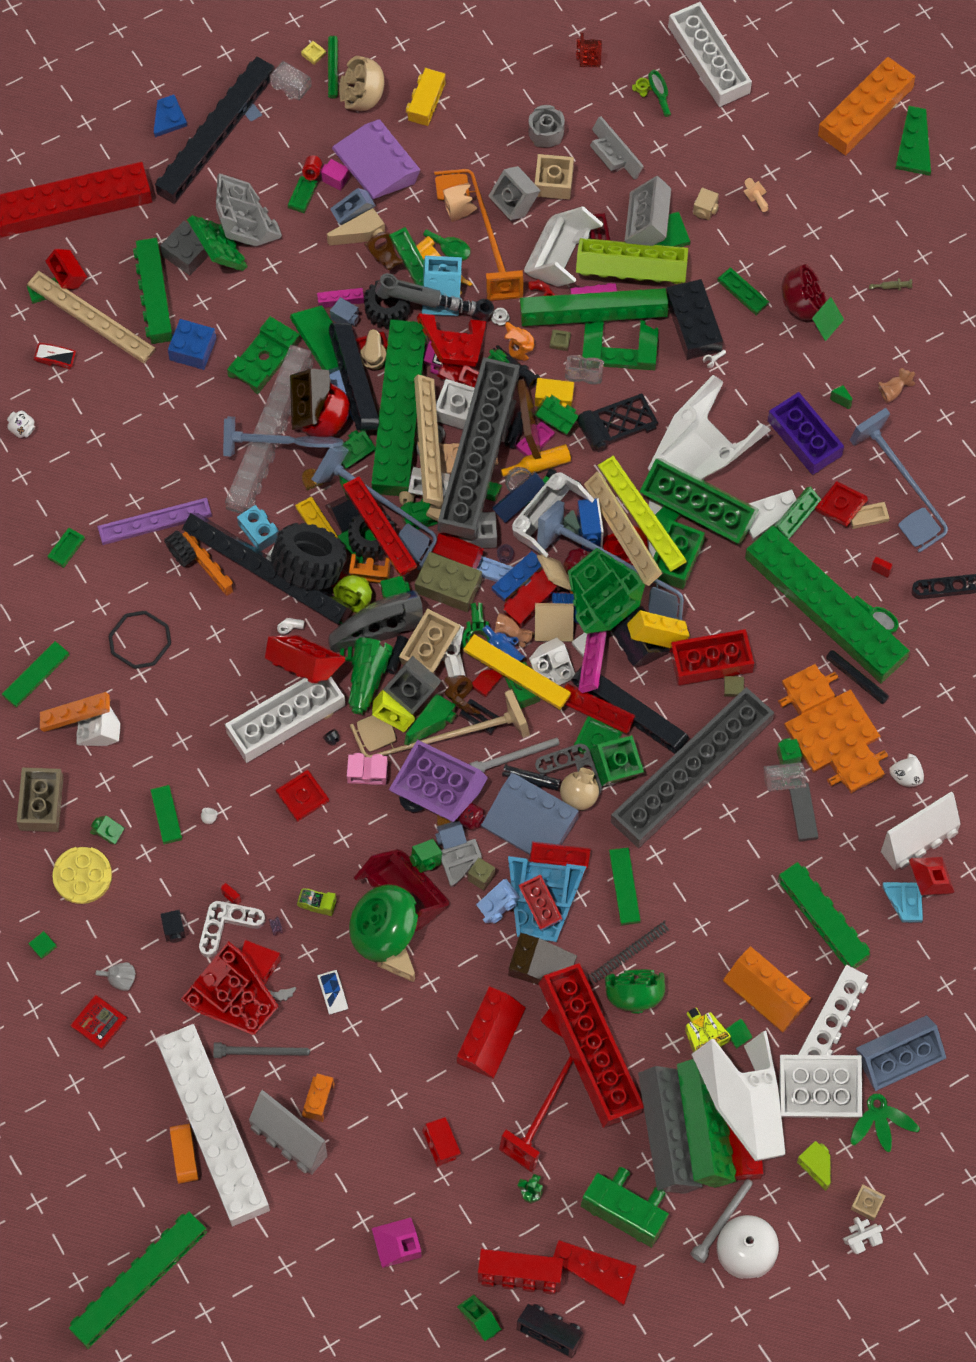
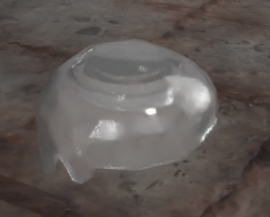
[505,467,531,492]

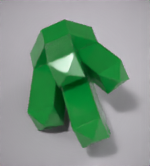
[517,1174,543,1204]

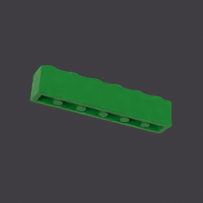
[133,238,173,344]
[778,862,870,969]

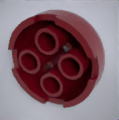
[781,264,827,320]

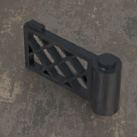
[576,393,658,452]

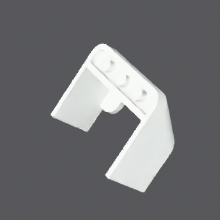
[524,207,603,287]
[512,472,594,557]

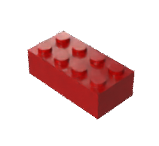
[670,629,754,686]
[478,1249,563,1294]

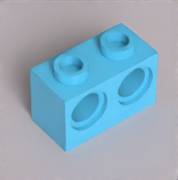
[237,505,278,551]

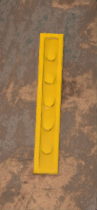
[464,634,571,710]

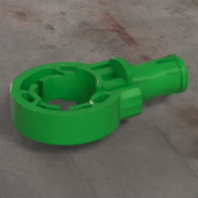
[462,603,489,655]

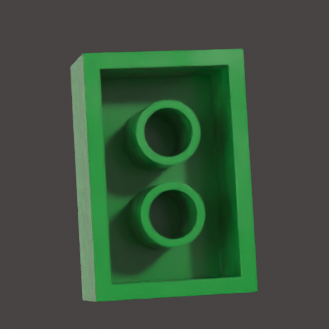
[653,520,705,590]

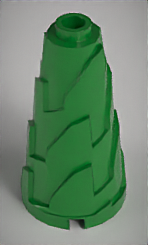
[348,637,393,715]

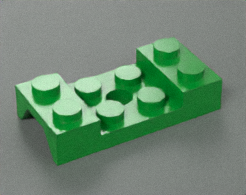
[227,316,301,395]

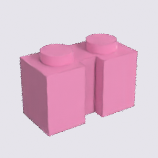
[347,753,388,785]

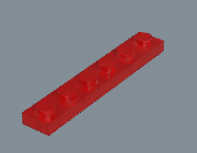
[343,476,417,577]

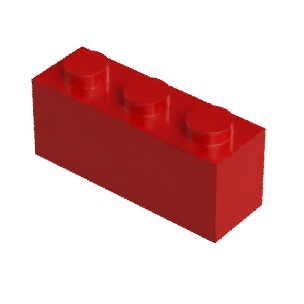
[503,569,560,628]

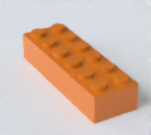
[818,57,915,156]

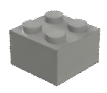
[488,166,541,220]

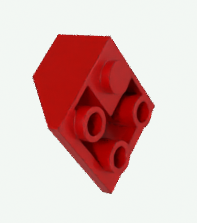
[909,857,955,895]

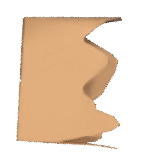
[443,183,477,222]

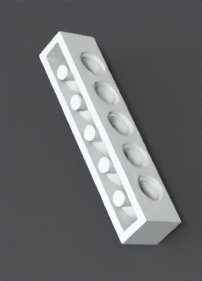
[798,965,869,1055]

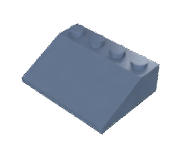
[481,772,579,855]

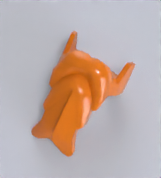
[504,322,534,361]

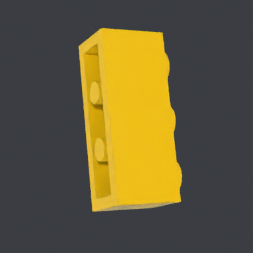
[406,68,446,126]
[627,610,690,648]

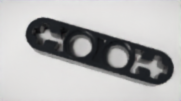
[911,574,976,599]

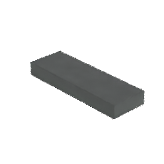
[789,783,818,842]

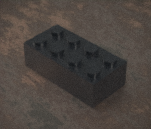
[666,279,723,360]

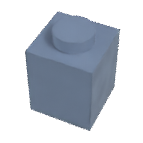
[330,297,360,326]
[435,821,467,850]

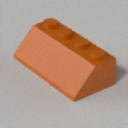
[723,946,811,1033]

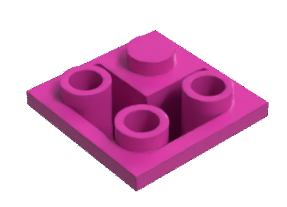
[372,1218,422,1268]

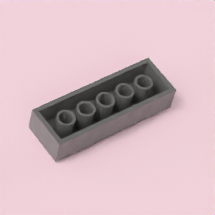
[638,1066,703,1194]

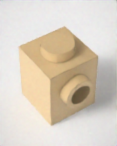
[693,188,719,220]

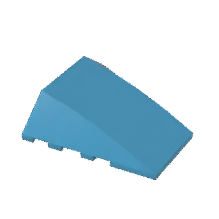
[508,856,586,942]

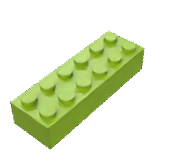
[576,238,688,284]

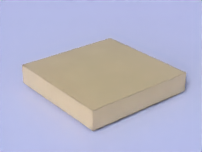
[535,603,574,641]

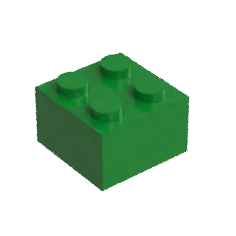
[590,735,644,786]

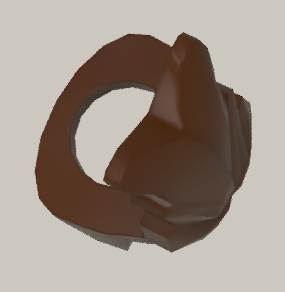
[364,232,403,270]
[444,675,481,714]

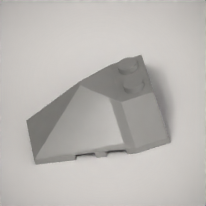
[216,173,282,246]

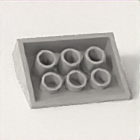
[249,1090,327,1175]

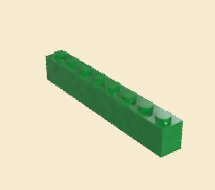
[520,288,668,326]
[69,1212,207,1349]

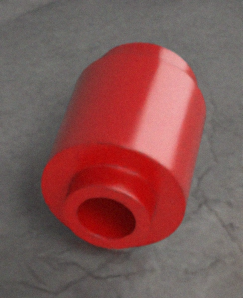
[302,155,322,181]

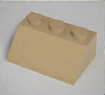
[399,609,461,673]

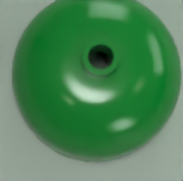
[605,969,665,1013]

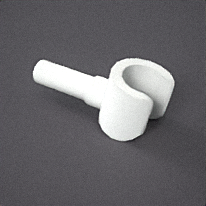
[703,350,726,368]

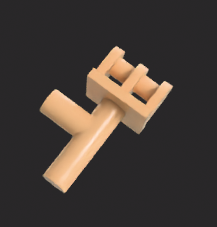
[744,178,768,212]

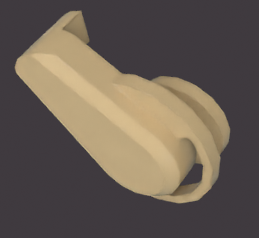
[360,330,387,370]

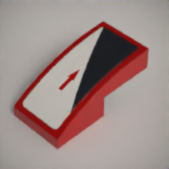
[33,343,76,370]

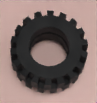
[364,280,410,329]
[348,511,395,561]

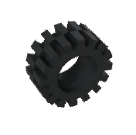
[164,530,197,567]

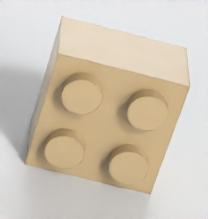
[535,154,574,200]

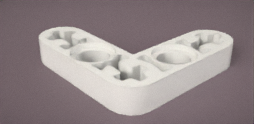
[199,901,265,958]

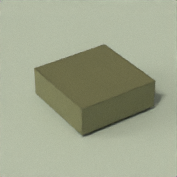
[549,329,571,351]
[724,676,744,697]

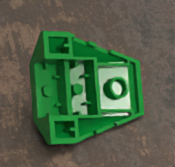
[568,548,645,634]

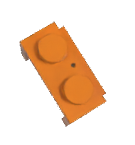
[349,554,390,583]
[301,1073,334,1122]

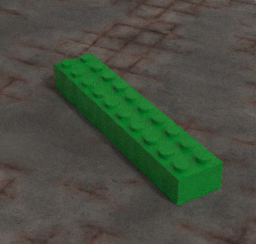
[371,320,427,496]
[745,526,910,684]

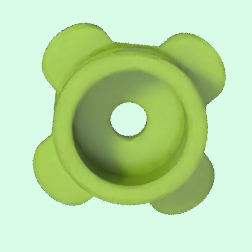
[632,78,652,97]

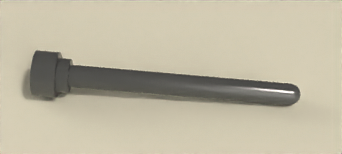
[213,1042,310,1058]

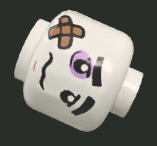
[7,411,35,438]

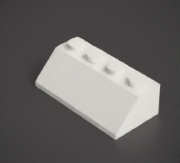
[436,379,516,442]

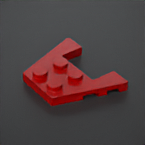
[417,313,486,367]

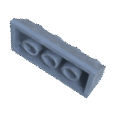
[856,1015,946,1091]

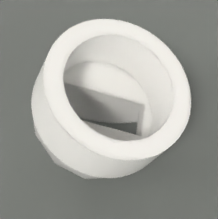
[201,808,218,824]

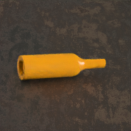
[501,444,571,477]

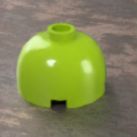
[333,575,372,613]

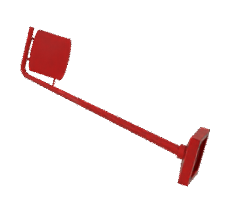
[499,1008,573,1172]

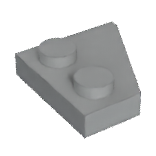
[441,839,482,887]

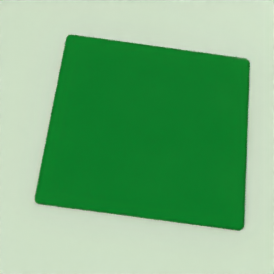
[812,297,844,341]

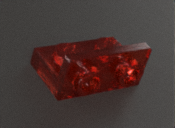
[576,32,602,67]

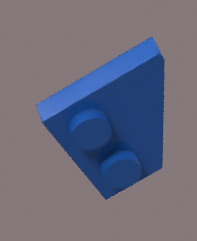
[154,94,187,137]

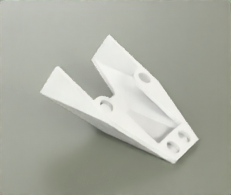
[648,375,771,479]
[692,1031,785,1161]

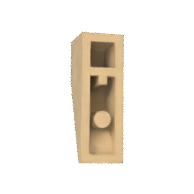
[327,208,385,245]

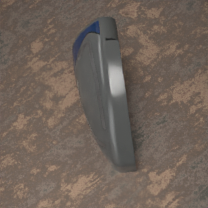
[328,590,423,652]

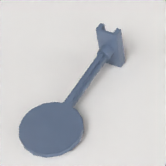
[223,416,343,456]

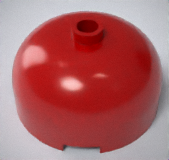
[301,383,350,437]

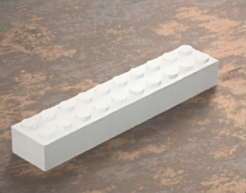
[156,1024,270,1227]

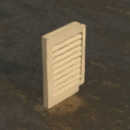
[537,555,571,590]

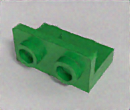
[338,429,375,469]

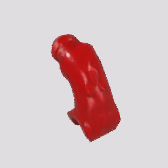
[528,279,555,296]

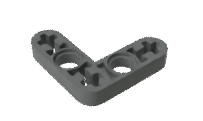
[535,744,602,797]

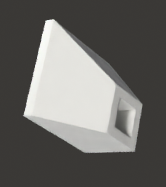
[529,638,575,685]
[76,707,120,746]

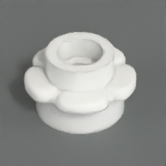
[491,308,509,325]

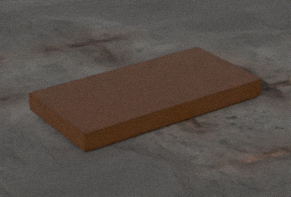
[517,379,541,459]

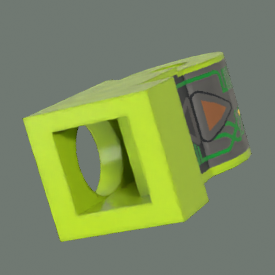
[297,889,337,916]

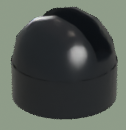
[323,729,340,745]

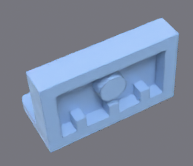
[476,879,520,923]

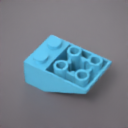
[422,256,462,316]

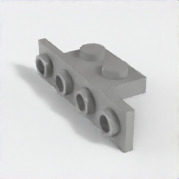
[590,116,644,179]

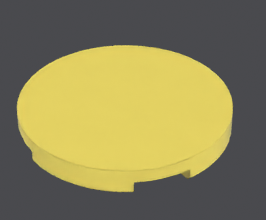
[53,847,112,904]

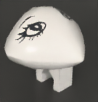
[889,754,924,787]

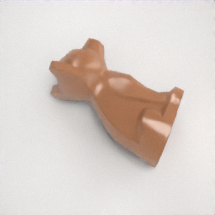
[878,368,915,403]
[494,613,535,648]

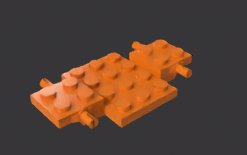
[778,664,888,793]

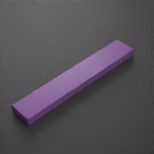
[98,498,212,545]

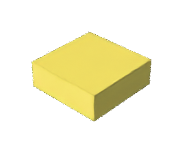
[301,41,326,65]

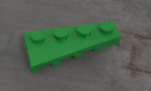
[895,106,931,176]

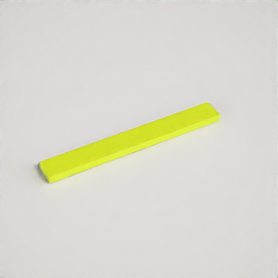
[598,456,687,572]

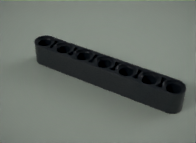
[329,323,379,431]
[571,666,689,754]

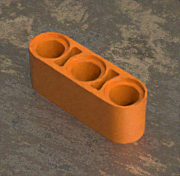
[170,1123,198,1184]

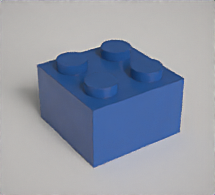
[168,319,216,370]

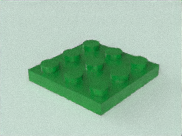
[187,215,248,271]

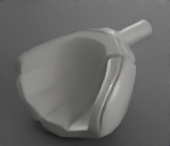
[95,962,136,991]

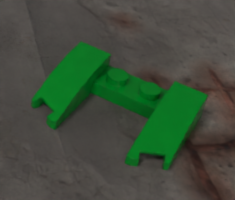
[582,320,658,371]

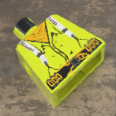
[685,1008,731,1053]

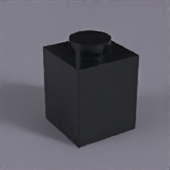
[160,909,186,943]

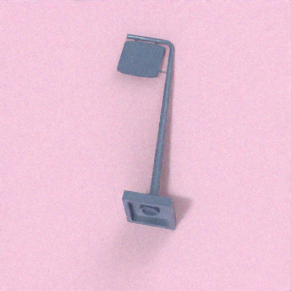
[537,500,684,620]

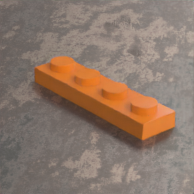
[182,532,233,596]
[40,692,110,732]

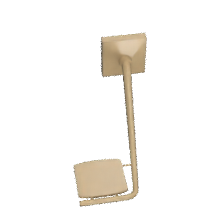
[350,689,530,758]

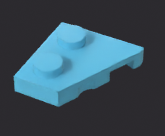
[882,882,923,923]

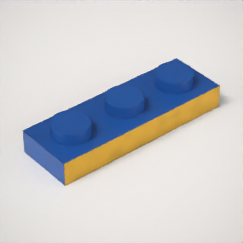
[491,551,542,602]

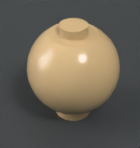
[560,768,599,810]

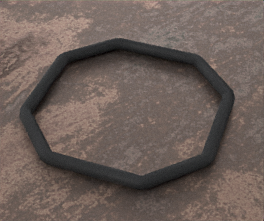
[108,611,171,669]

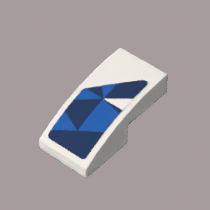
[317,970,348,1014]

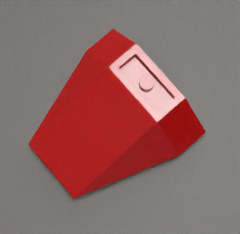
[181,941,279,1035]

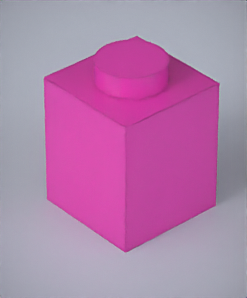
[321,159,350,191]

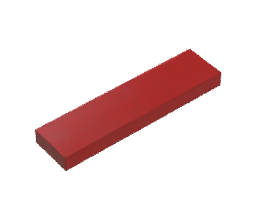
[564,684,635,734]

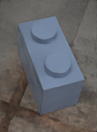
[330,188,376,225]

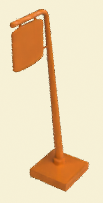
[434,169,523,301]

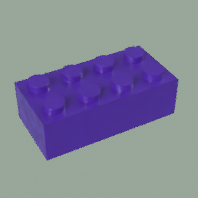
[768,392,844,475]

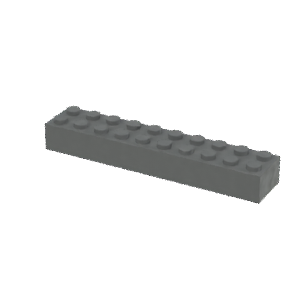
[438,357,520,539]
[611,687,774,849]

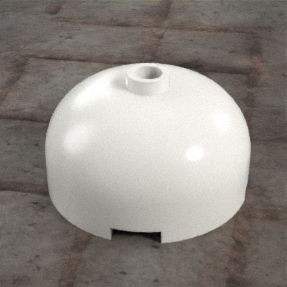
[717,1215,779,1279]

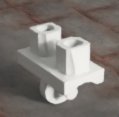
[843,1217,883,1254]

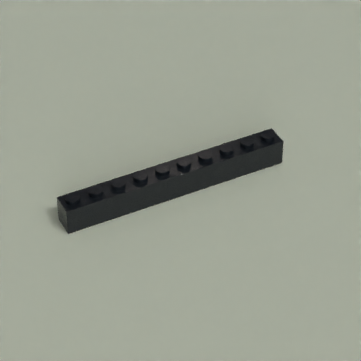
[155,56,275,204]
[182,513,354,624]

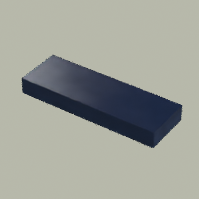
[492,471,545,523]

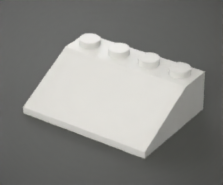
[881,792,960,871]
[779,1055,862,1118]

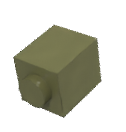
[468,857,495,891]

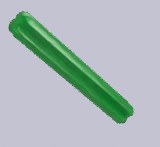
[328,36,338,98]

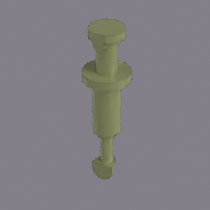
[869,278,912,291]

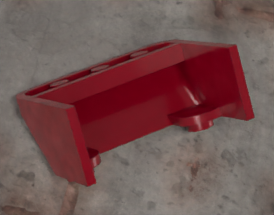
[354,849,449,931]

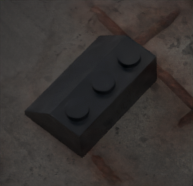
[610,606,670,666]
[517,1304,584,1358]

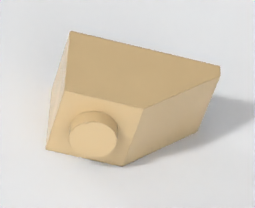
[377,948,415,982]

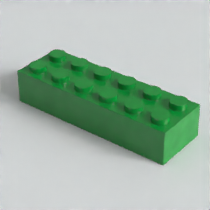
[639,458,759,543]
[677,1059,736,1188]

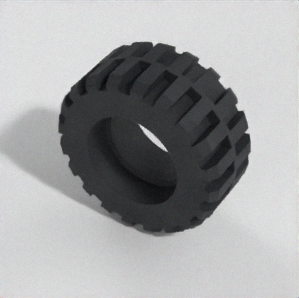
[270,523,347,590]

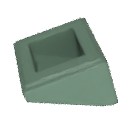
[563,510,580,535]

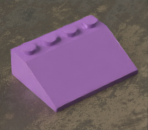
[332,119,420,199]
[389,740,488,822]

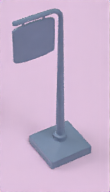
[850,408,948,552]
[311,446,437,570]

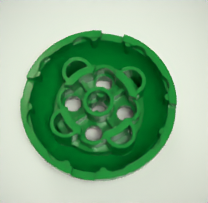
[349,885,418,962]

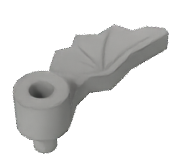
[268,987,296,1001]

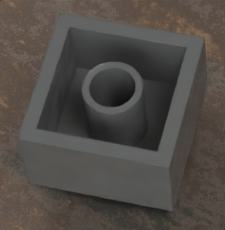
[160,221,208,276]
[383,656,441,714]

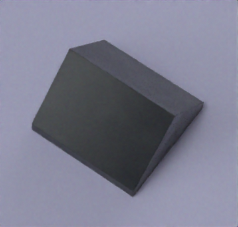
[325,495,359,533]

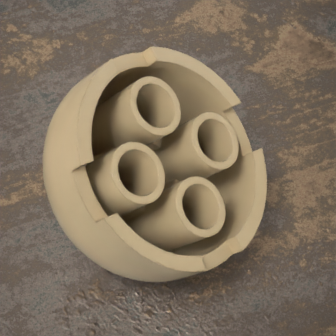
[339,56,384,111]

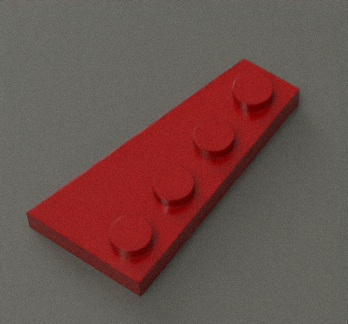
[553,1240,637,1306]

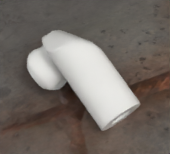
[277,618,305,635]

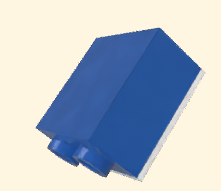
[577,498,603,551]

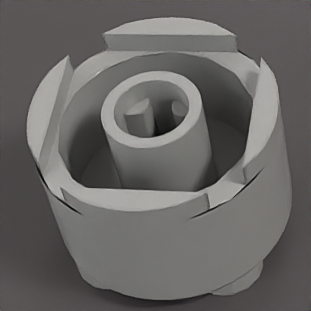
[528,105,565,147]

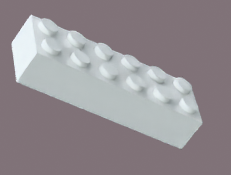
[668,2,752,107]
[225,677,345,763]

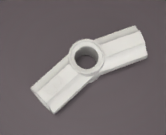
[442,624,465,677]

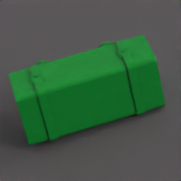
[581,1167,669,1248]

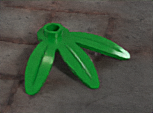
[850,1093,920,1152]

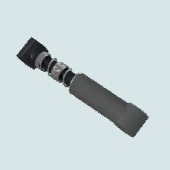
[375,273,494,322]

